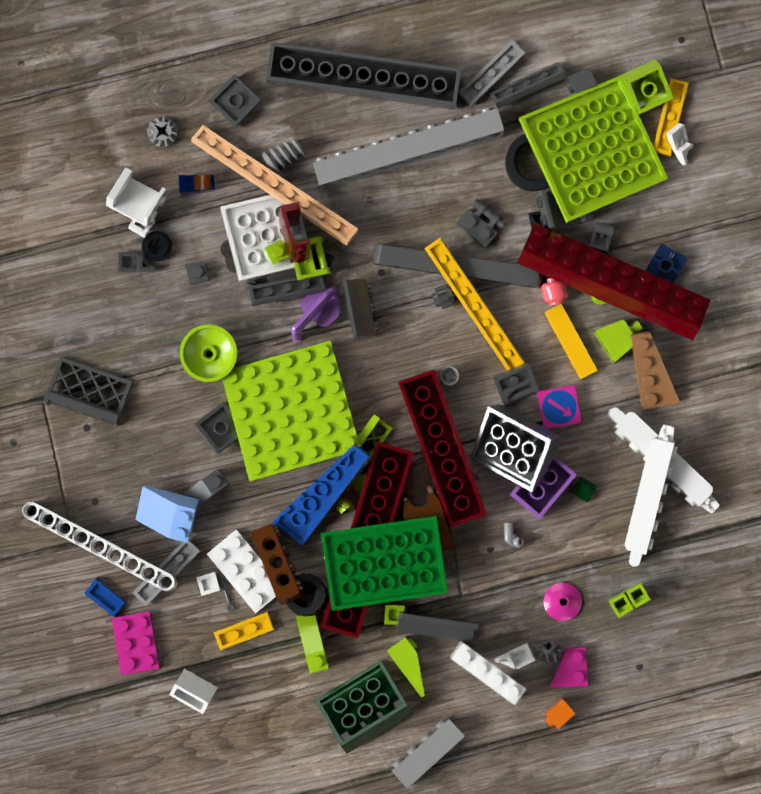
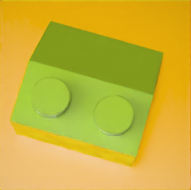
[620,59,674,114]

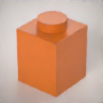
[544,698,575,729]

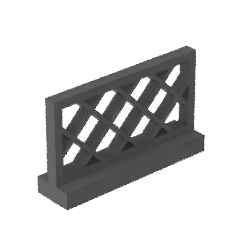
[43,357,133,426]

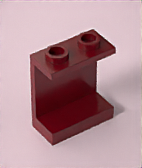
[279,202,311,263]

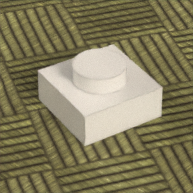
[128,220,155,238]
[196,572,220,596]

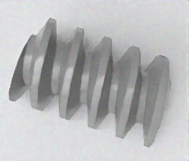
[262,137,306,172]

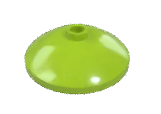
[180,324,237,382]

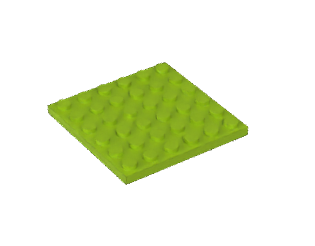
[519,76,668,223]
[222,340,360,483]

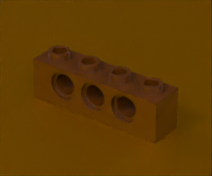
[251,523,304,606]

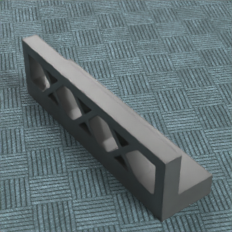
[396,612,478,642]

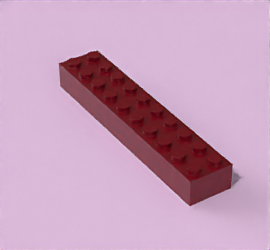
[517,223,710,340]
[321,441,414,638]

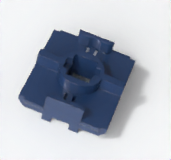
[645,244,687,283]

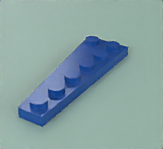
[272,444,370,545]

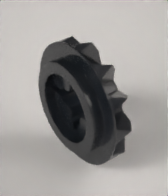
[142,231,172,262]

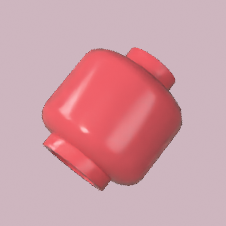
[541,278,568,305]

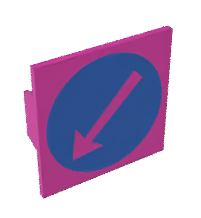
[537,385,582,429]

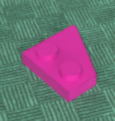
[550,647,588,688]

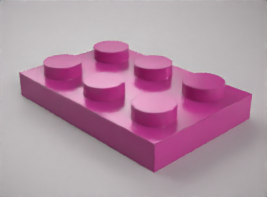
[112,611,160,675]

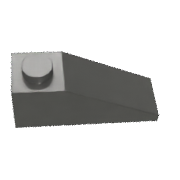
[182,469,230,507]

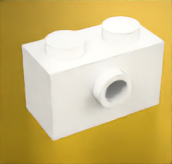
[170,669,218,714]

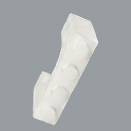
[450,641,526,705]

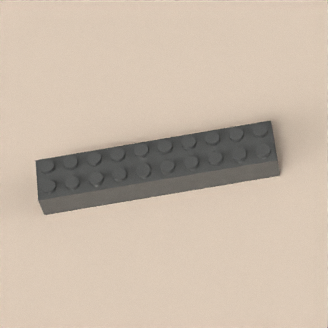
[266,42,461,110]

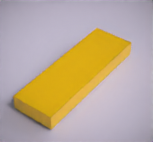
[214,612,275,651]

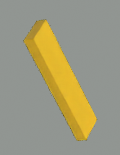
[653,78,689,157]
[544,304,598,380]

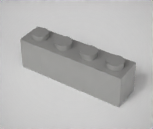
[392,718,465,789]

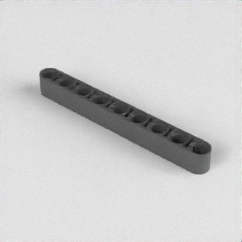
[373,245,543,288]

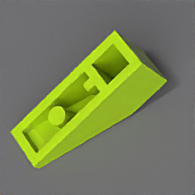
[296,614,329,674]
[387,637,425,698]

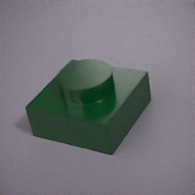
[571,476,597,502]

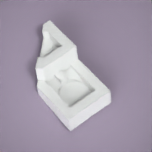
[666,123,693,165]
[494,642,536,669]

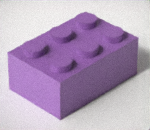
[509,457,577,519]

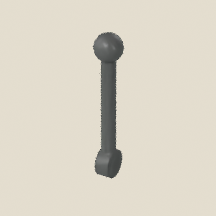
[217,573,235,611]

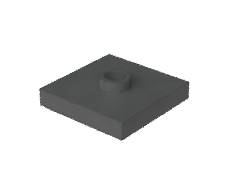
[209,74,262,128]
[193,402,238,455]

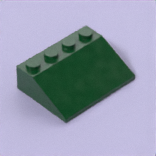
[315,660,413,754]

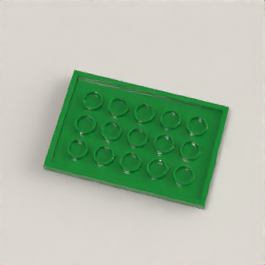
[321,516,448,610]

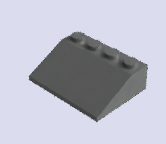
[470,404,562,492]

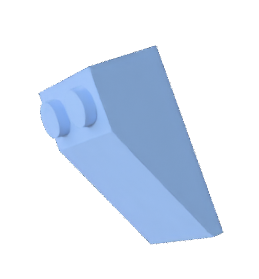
[136,485,199,543]

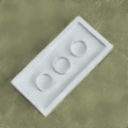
[207,529,276,613]

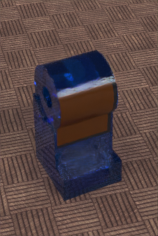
[178,174,215,195]

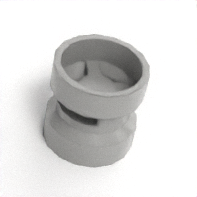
[439,366,459,386]

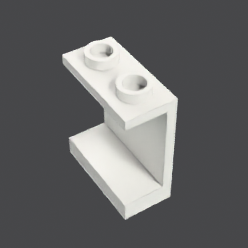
[106,167,167,226]

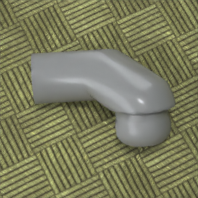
[504,523,524,548]

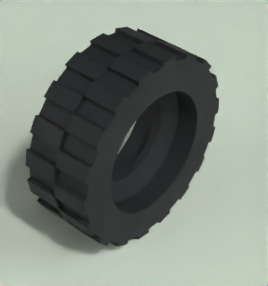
[286,573,327,617]

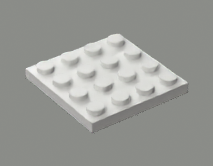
[220,195,307,282]

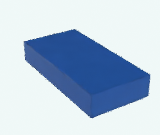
[84,578,127,617]

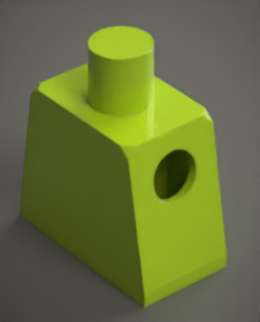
[594,319,643,363]

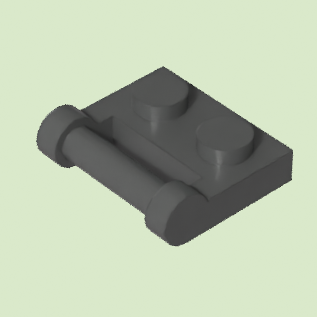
[492,362,539,407]

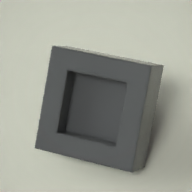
[186,261,209,284]

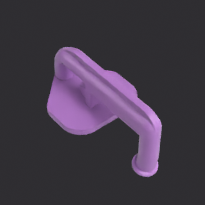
[291,286,340,342]

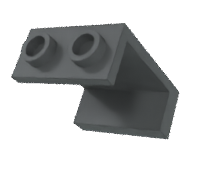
[535,190,594,230]

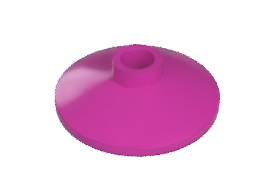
[544,582,582,621]

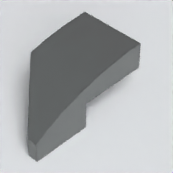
[117,252,155,272]

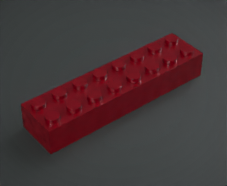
[398,369,487,528]

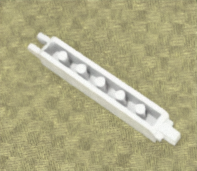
[608,407,720,514]
[624,424,677,567]

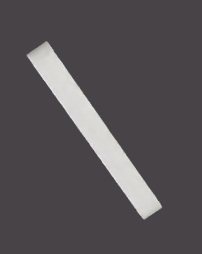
[22,502,177,591]

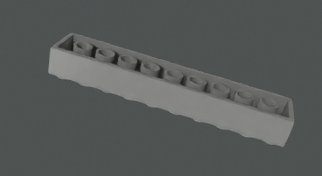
[313,107,504,191]

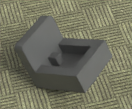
[589,222,615,254]

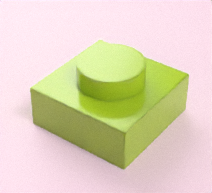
[264,239,289,266]
[383,604,405,625]

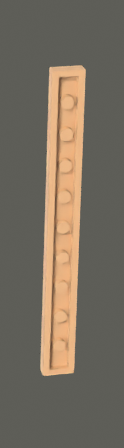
[191,125,358,246]

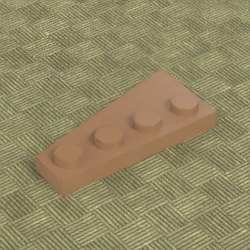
[630,331,680,410]

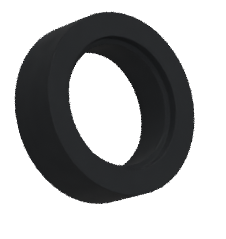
[505,134,549,192]

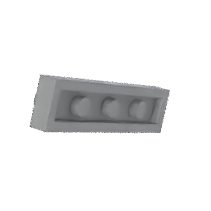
[458,40,525,107]
[133,540,200,606]

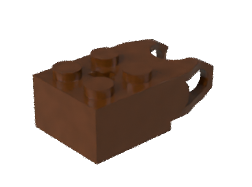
[401,485,454,551]

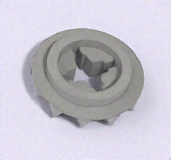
[147,116,178,147]

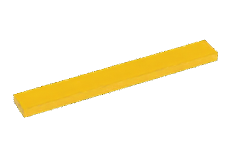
[424,237,525,370]

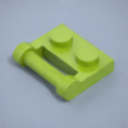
[293,236,331,281]

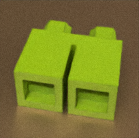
[608,583,651,618]

